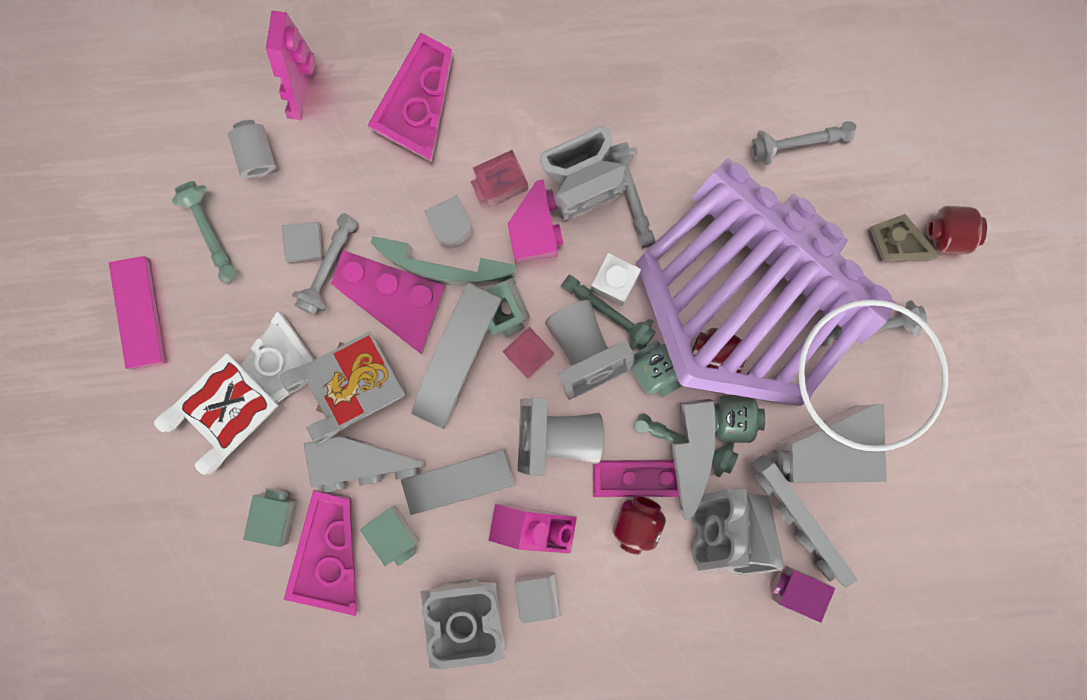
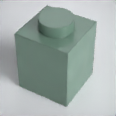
[243,488,298,547]
[360,505,420,566]

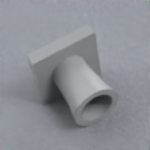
[545,300,634,400]
[518,398,604,476]

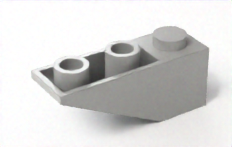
[304,436,425,492]

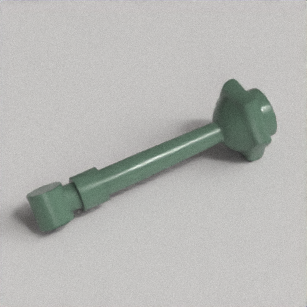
[172,181,236,283]
[560,274,656,350]
[634,414,739,477]

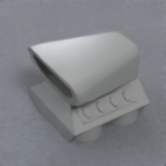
[540,126,630,220]
[692,489,783,575]
[421,578,506,669]

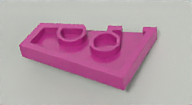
[266,11,315,120]
[368,32,453,163]
[331,250,446,354]
[283,489,356,616]

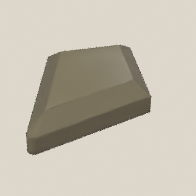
[869,214,939,261]

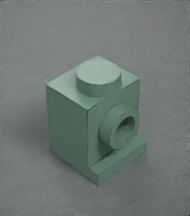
[486,277,530,337]

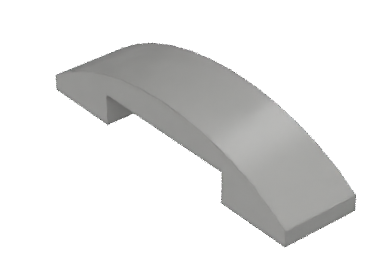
[411,282,502,429]

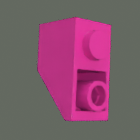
[507,180,563,265]
[488,504,577,553]

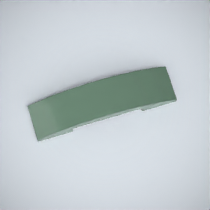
[371,236,517,286]

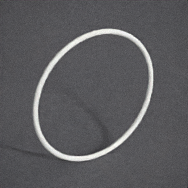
[798,299,948,451]

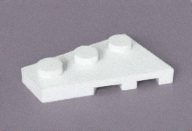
[240,311,315,403]

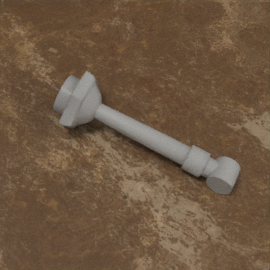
[751,121,856,165]
[605,142,656,248]
[292,213,357,315]
[821,300,927,346]

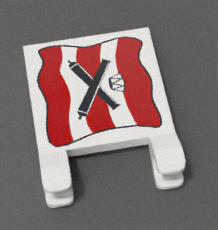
[154,353,279,475]

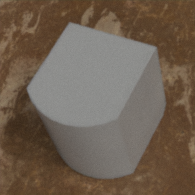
[424,195,474,248]
[514,572,561,623]

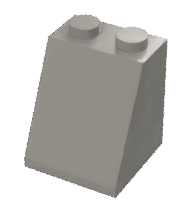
[771,404,886,483]

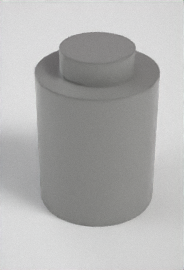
[228,120,276,178]

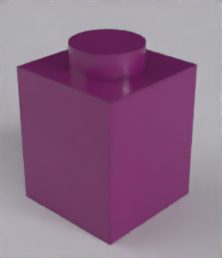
[771,565,836,623]

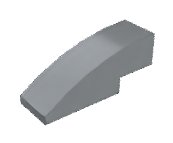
[671,399,716,520]
[401,449,515,515]

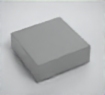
[282,222,323,263]

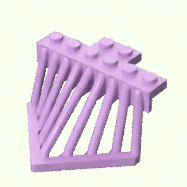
[636,158,896,406]

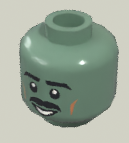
[631,341,681,397]
[714,395,765,443]

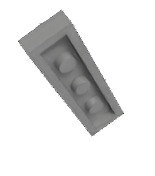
[751,455,858,588]

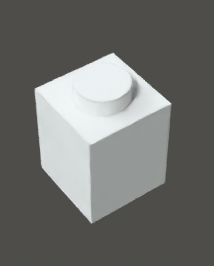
[590,253,641,307]

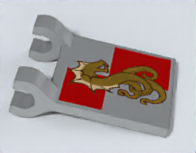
[279,331,405,445]

